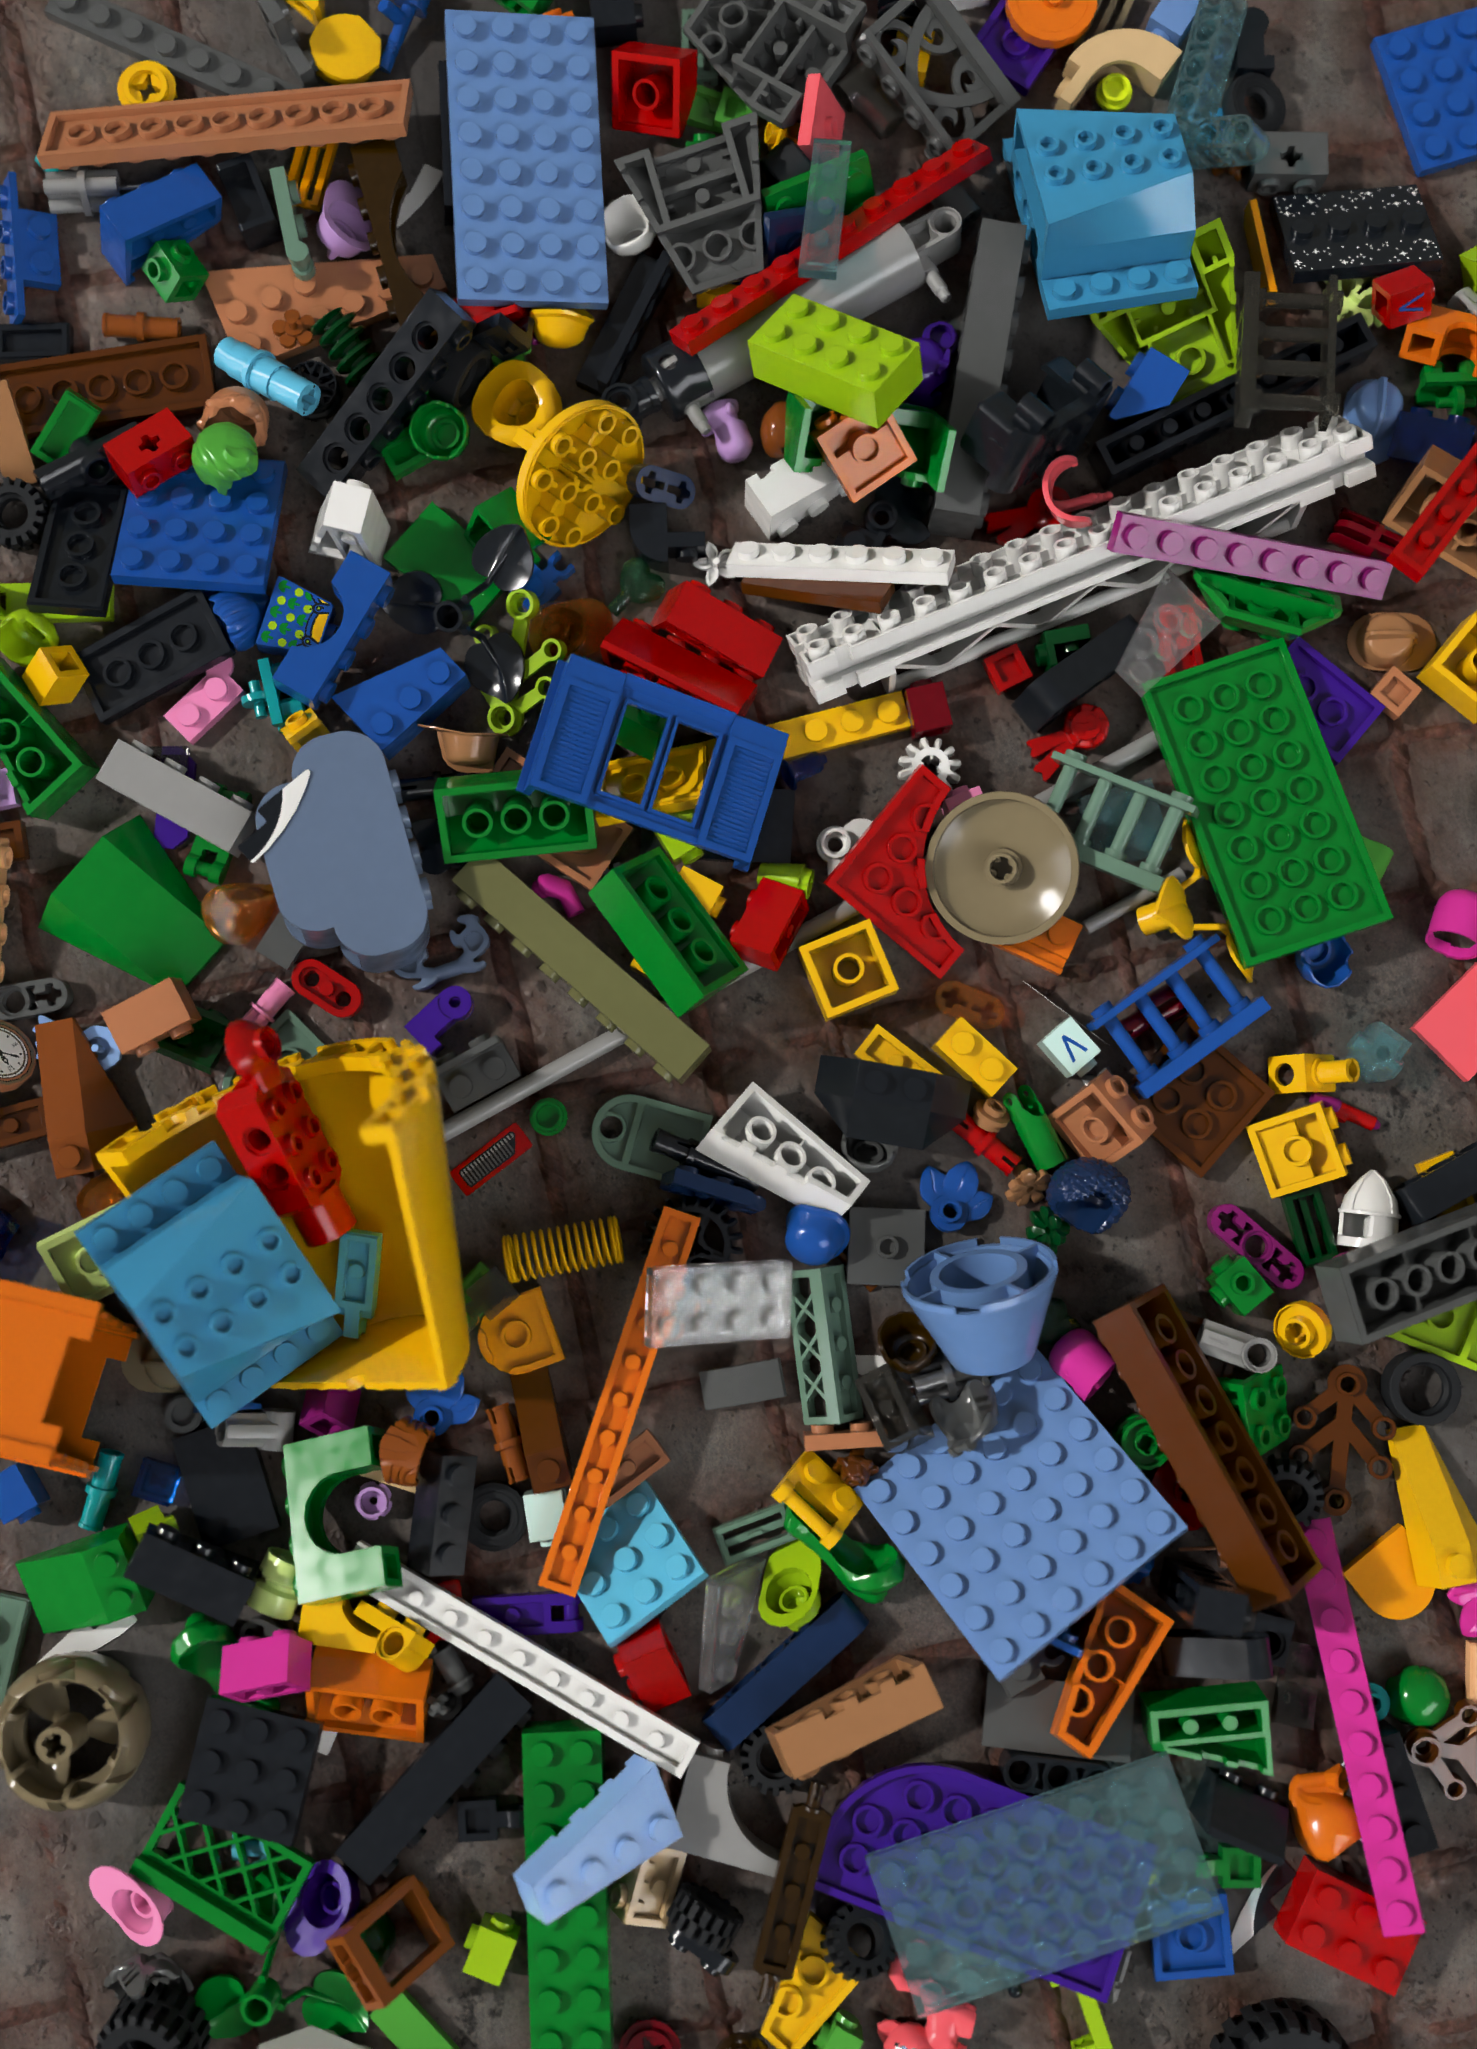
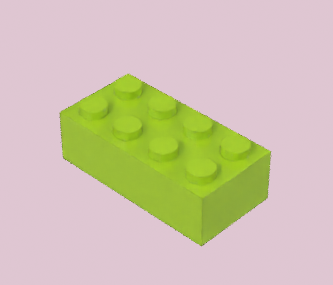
[747,294,923,429]

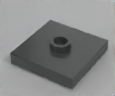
[846,1207,926,1286]

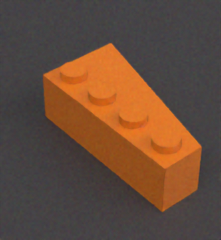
[1049,1585,1175,1759]

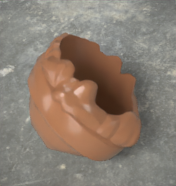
[196,386,270,447]

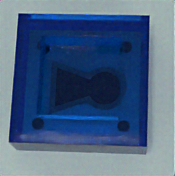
[131,1456,182,1507]

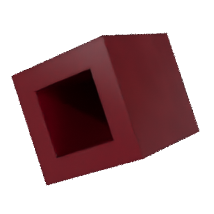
[903,679,953,741]

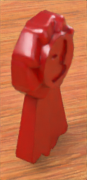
[983,486,1072,545]
[1026,703,1110,782]

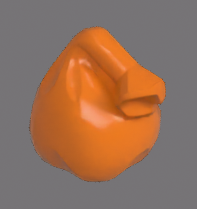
[1289,1763,1361,1862]

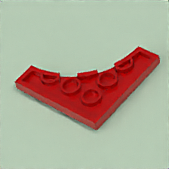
[823,764,964,979]

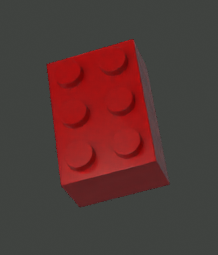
[1273,1854,1427,1997]

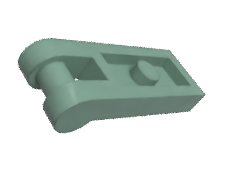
[269,166,316,281]

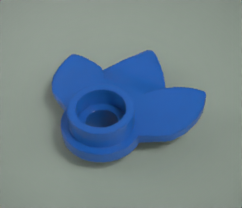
[919,1161,994,1233]
[405,1371,481,1436]

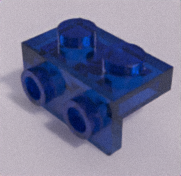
[1387,407,1477,464]

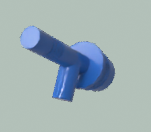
[378,0,431,74]

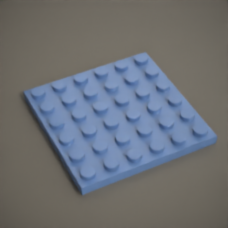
[854,1349,1189,1683]

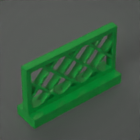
[128,1780,316,1955]

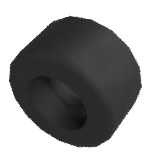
[760,137,815,185]

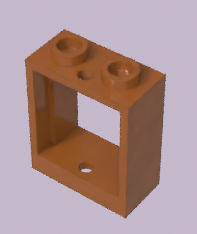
[325,1875,456,2011]

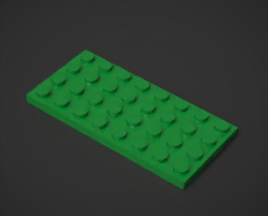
[1138,637,1394,970]

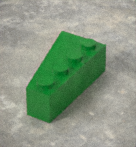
[0,658,100,820]

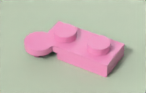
[164,657,247,745]

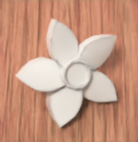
[692,541,735,587]

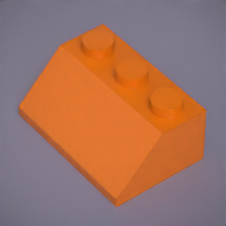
[305,1645,433,1743]

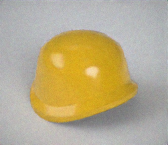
[529,308,594,349]

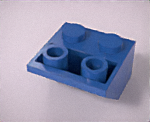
[1104,347,1190,422]

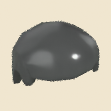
[841,1134,899,1173]

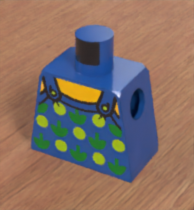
[256,576,340,657]

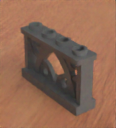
[855,0,1021,157]

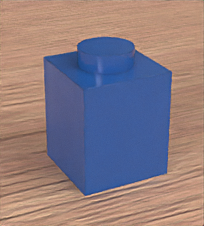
[0,1462,51,1525]

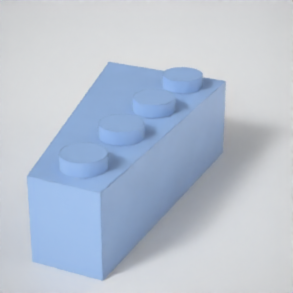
[513,1754,683,1925]

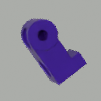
[404,985,474,1057]

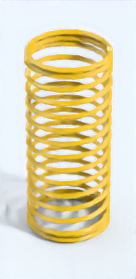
[502,1215,624,1284]

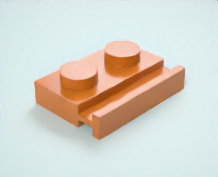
[991,916,1083,976]

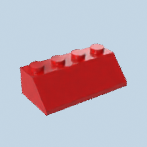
[600,617,757,718]

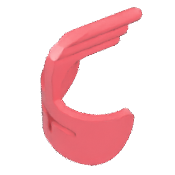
[1042,455,1113,529]

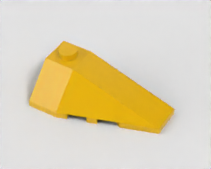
[1385,1424,1477,1589]

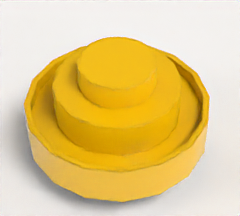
[1273,1300,1332,1359]

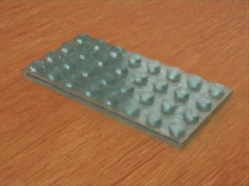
[865,1751,1225,2019]

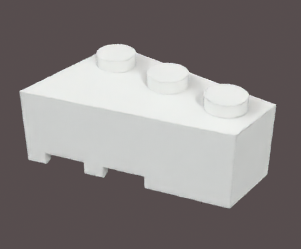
[308,479,391,567]

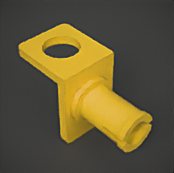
[1267,1053,1360,1094]

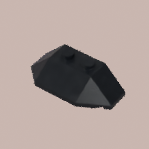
[814,1055,972,1150]

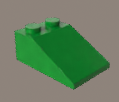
[15,1522,156,1634]

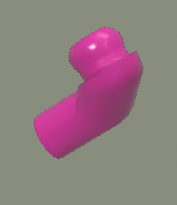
[532,873,585,918]

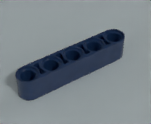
[701,1590,870,1751]

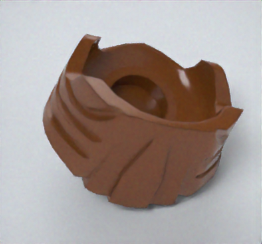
[379,1415,436,1487]

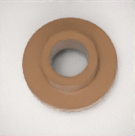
[972,1098,1010,1133]

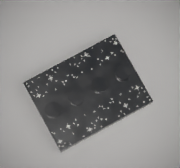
[1269,184,1444,284]

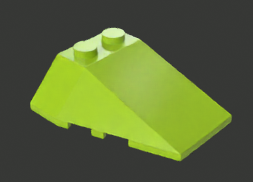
[1089,217,1240,407]

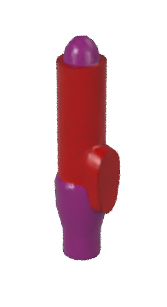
[1309,1092,1381,1131]

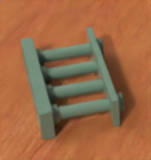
[1047,749,1200,895]

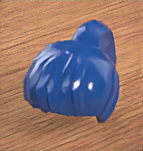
[205,590,270,652]

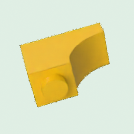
[298,1599,381,1654]

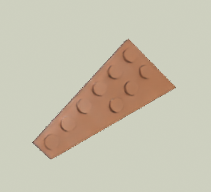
[205,254,449,362]

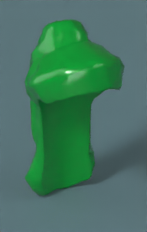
[784,1491,906,1604]
[170,1612,280,1711]

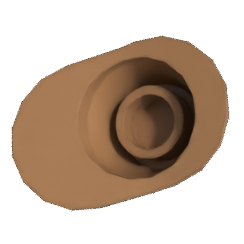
[1347,612,1437,672]
[418,724,509,773]

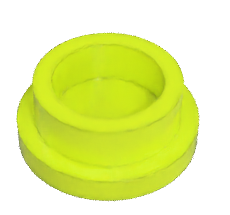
[1095,73,1133,112]

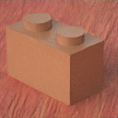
[101,977,202,1058]

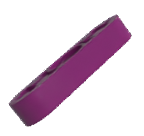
[1207,1204,1304,1289]

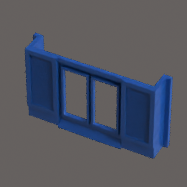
[515,653,789,872]

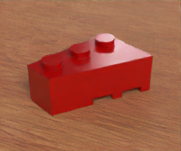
[650,580,783,681]

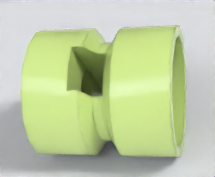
[246,1547,298,1620]

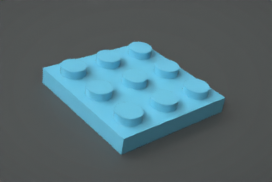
[577,1480,709,1649]

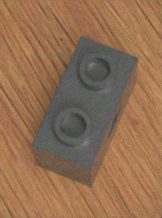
[1245,131,1329,195]

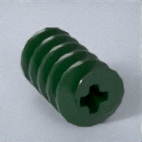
[310,307,381,388]

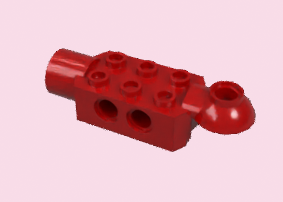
[216,1019,357,1247]

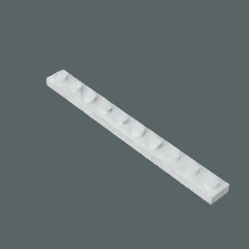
[353,1540,701,1779]

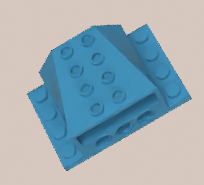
[1002,108,1199,320]
[73,1141,343,1429]

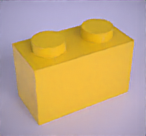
[931,1016,1018,1099]

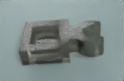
[465,1265,521,1332]

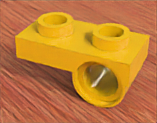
[353,1600,435,1672]

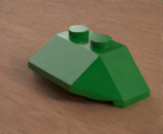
[1193,567,1343,641]

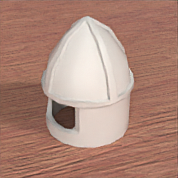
[1337,1170,1402,1248]

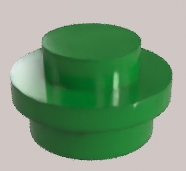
[529,1098,568,1136]

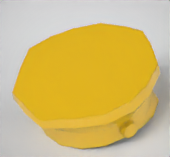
[309,13,382,85]

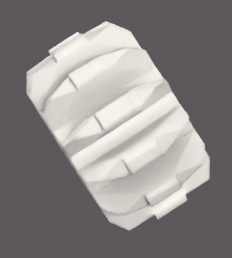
[897,737,961,794]

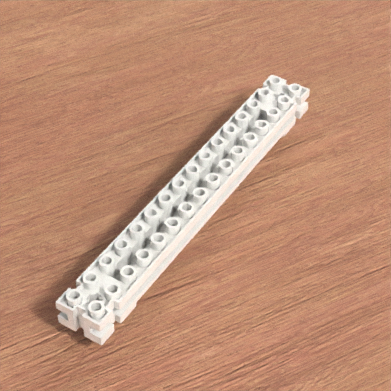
[786,412,1377,705]

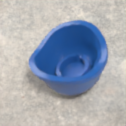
[785,1204,851,1266]

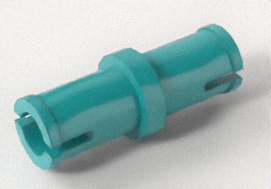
[78,1448,125,1532]

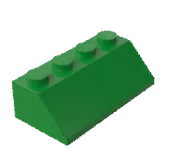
[433,770,597,864]
[588,846,749,1018]

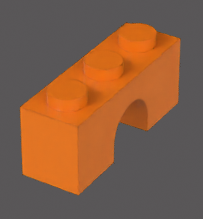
[1398,304,1477,377]

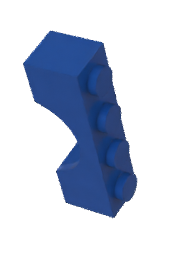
[272,550,395,711]

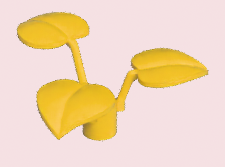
[1136,817,1254,984]

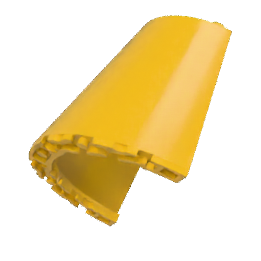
[95,1037,470,1391]

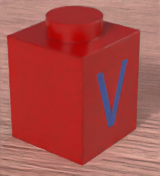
[1371,265,1435,330]

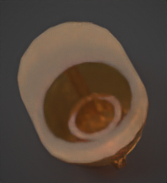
[529,598,613,662]

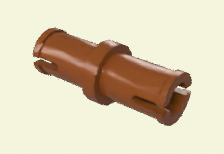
[102,312,182,343]
[485,1402,530,1485]

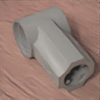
[1195,1319,1278,1373]
[214,1408,296,1452]

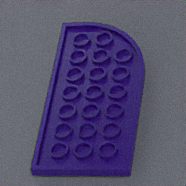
[814,1762,1158,2004]

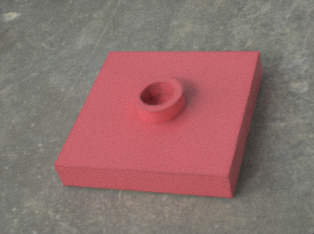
[797,73,845,168]

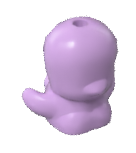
[702,399,753,463]

